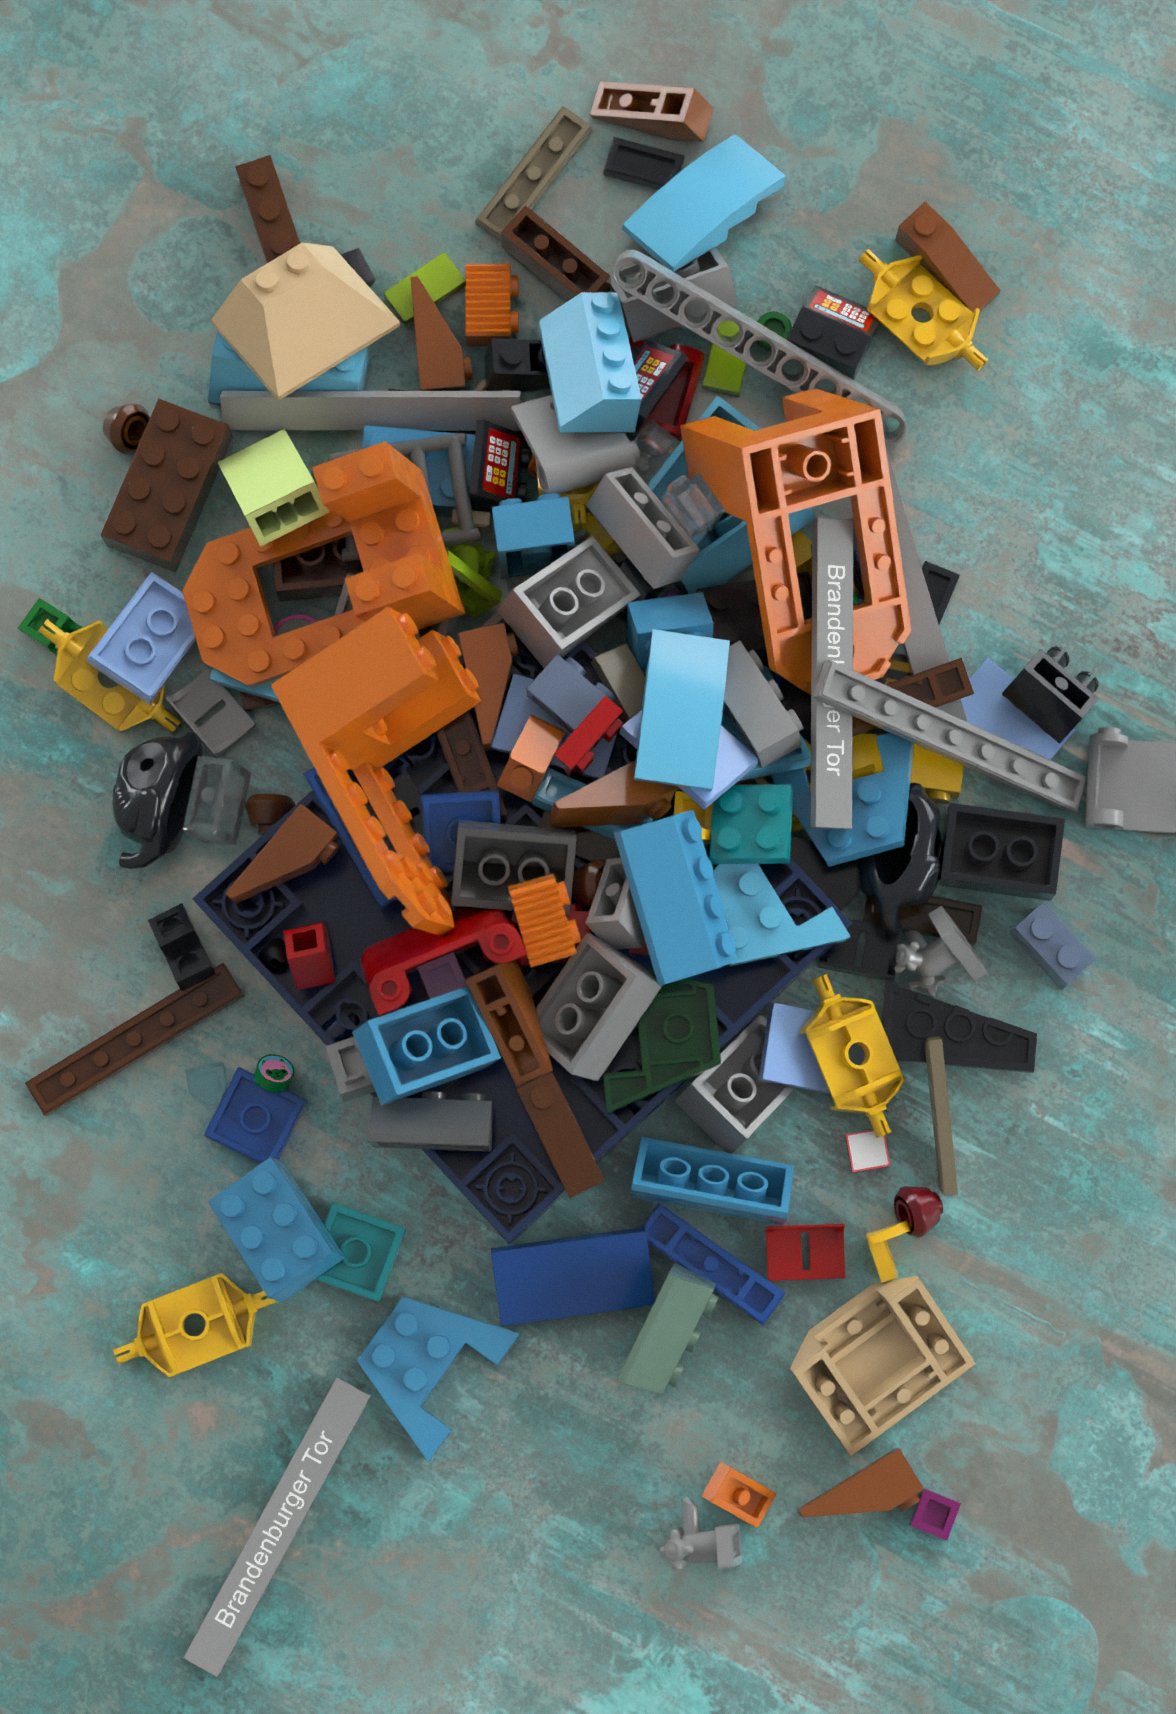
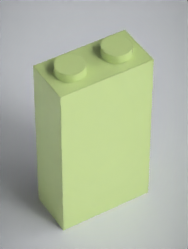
[217,429,329,547]

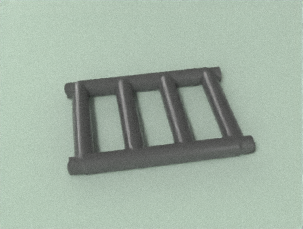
[328,433,481,562]

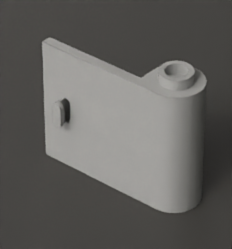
[511,395,640,494]
[1085,727,1176,834]

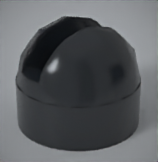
[258,938,288,972]

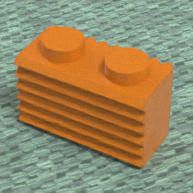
[465,264,519,346]
[508,874,581,967]

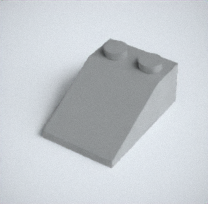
[497,536,641,668]
[674,1014,796,1153]

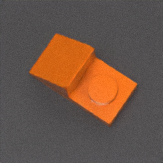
[497,714,566,802]
[701,1461,776,1528]

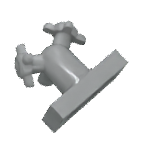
[894,906,988,997]
[659,1497,743,1570]

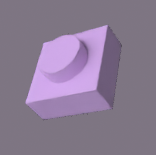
[417,952,467,999]

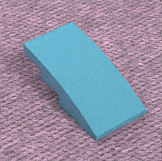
[622,134,786,272]
[633,629,730,791]

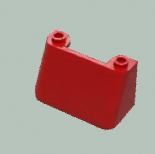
[360,907,530,1017]

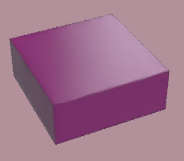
[909,1489,961,1540]

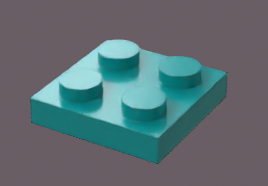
[710,784,793,864]
[316,1202,406,1302]

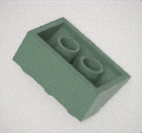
[617,1262,719,1394]

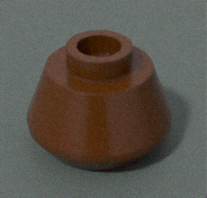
[103,403,150,454]
[244,794,296,836]
[571,859,606,909]

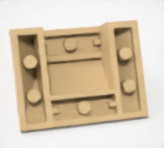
[211,243,400,401]
[790,1275,976,1456]

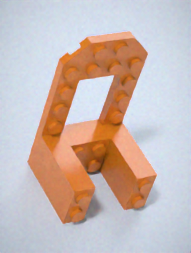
[680,388,911,695]
[182,441,465,687]
[271,607,482,936]

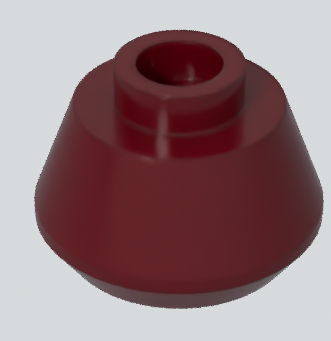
[894,1186,943,1238]

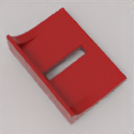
[554,696,623,777]
[765,1224,846,1281]

